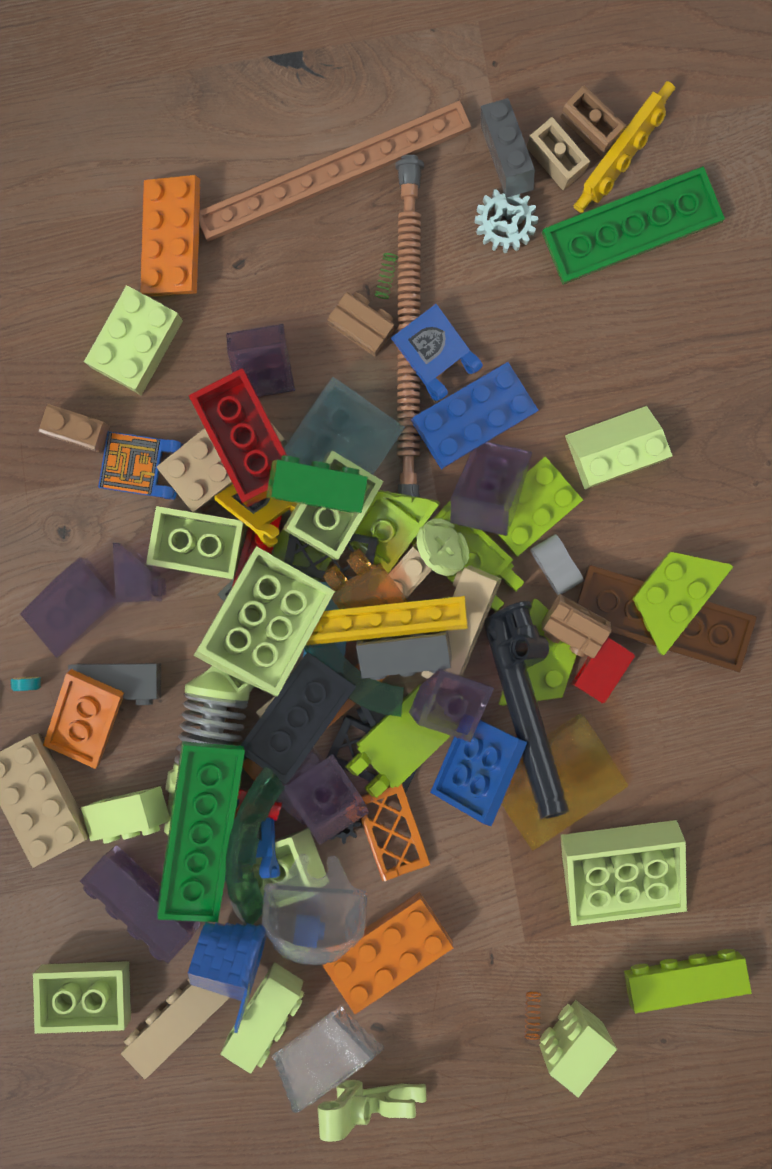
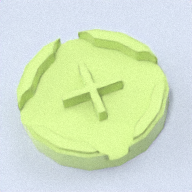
[416,518,469,576]

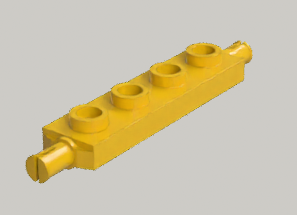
[573,81,675,213]

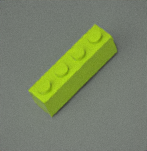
[624,949,752,1014]

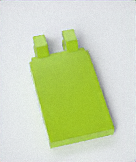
[411,501,524,613]
[345,684,460,798]

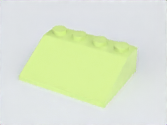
[194,546,335,696]
[561,820,687,926]

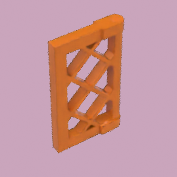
[353,784,430,881]

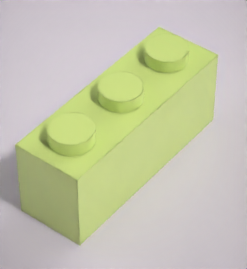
[81,786,171,844]

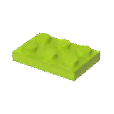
[479,456,583,557]

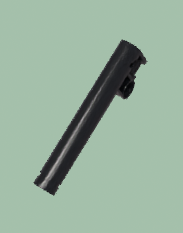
[484,601,569,820]

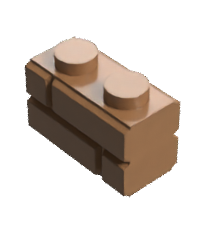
[560,85,626,157]
[327,292,395,357]
[39,404,110,453]
[542,594,612,658]

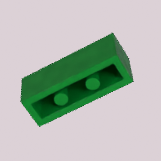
[266,455,368,513]

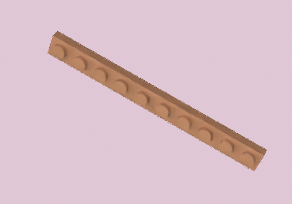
[199,100,471,242]

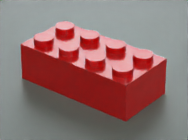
[188,368,288,507]

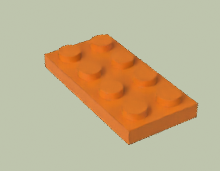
[140,175,200,297]

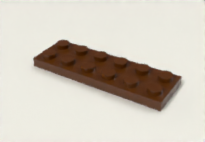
[577,565,757,672]

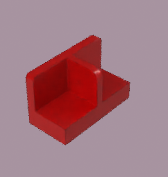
[570,637,635,703]

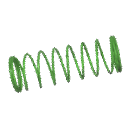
[374,253,398,299]

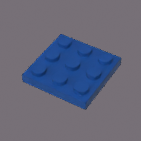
[430,713,527,827]

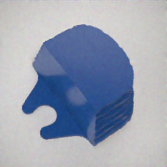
[188,922,267,1033]

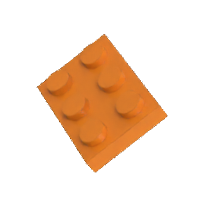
[43,669,124,769]

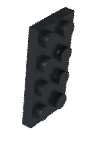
[240,652,356,785]

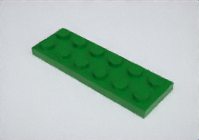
[542,166,725,285]
[157,741,245,922]

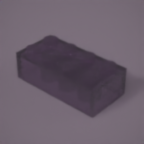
[80,845,201,964]

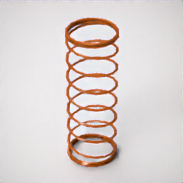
[525,992,541,1040]

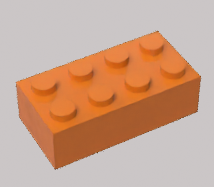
[322,892,454,1014]

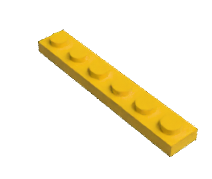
[306,596,468,645]

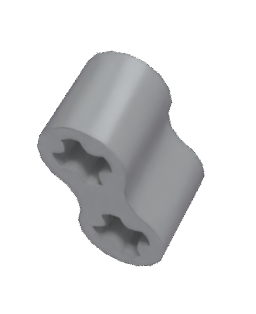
[530,534,584,595]

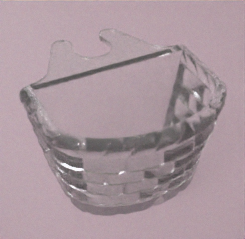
[262,854,367,965]
[271,1006,384,1113]

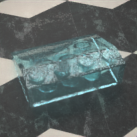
[283,377,405,475]

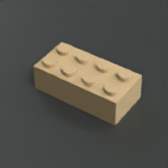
[157,424,287,514]
[0,733,89,868]

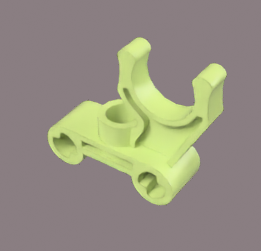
[318,1080,427,1142]

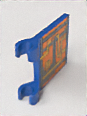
[98,431,184,500]

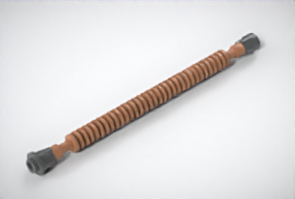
[395,155,424,497]

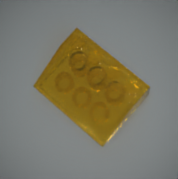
[501,714,628,851]

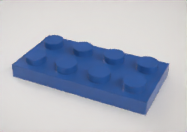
[411,362,539,470]

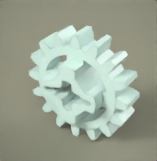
[475,189,538,253]

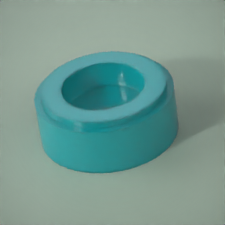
[11,677,41,691]

